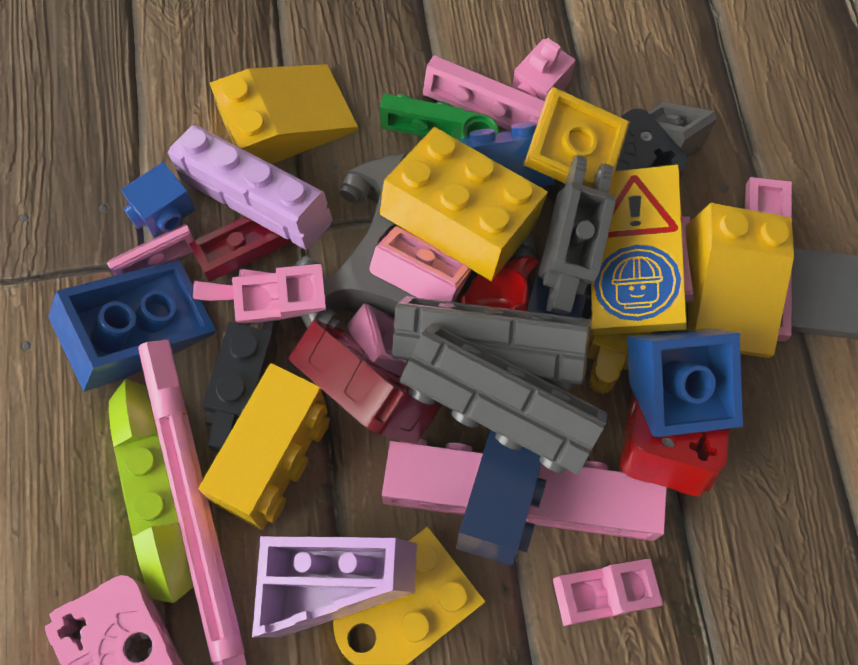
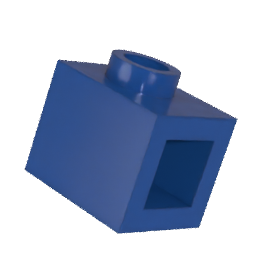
[121,162,195,238]

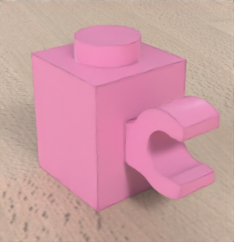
[512,38,576,101]

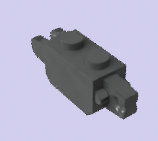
[538,155,616,316]

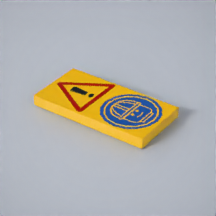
[591,165,687,335]

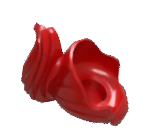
[461,256,539,311]

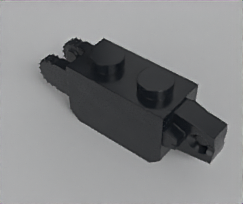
[203,320,280,452]

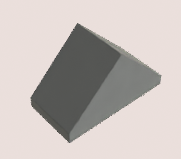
[648,102,717,158]

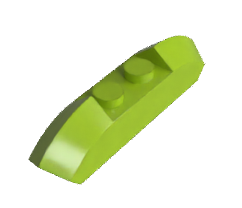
[109,379,194,603]

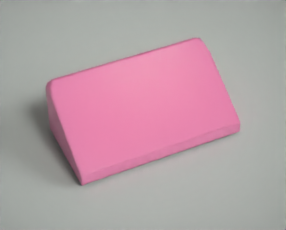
[107,224,194,276]
[369,226,472,302]

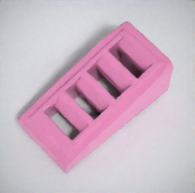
[347,303,406,376]

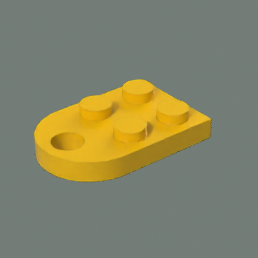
[333,526,485,665]

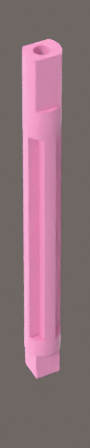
[138,340,246,665]

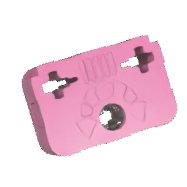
[45,575,184,665]

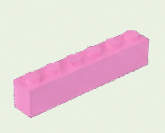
[382,438,667,541]

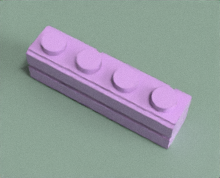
[168,125,333,250]

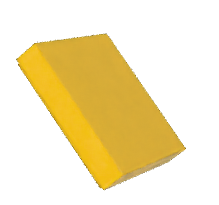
[524,87,630,188]

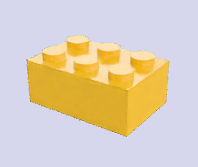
[380,127,548,282]
[198,363,330,531]

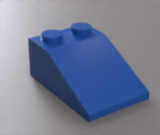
[48,260,216,392]

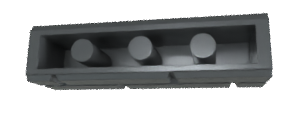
[392,296,592,390]
[400,323,608,475]

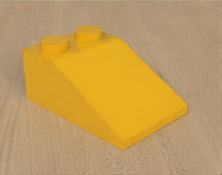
[210,64,358,164]
[686,203,794,358]

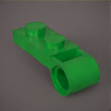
[380,93,498,140]

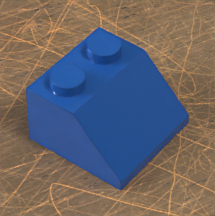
[627,328,743,437]

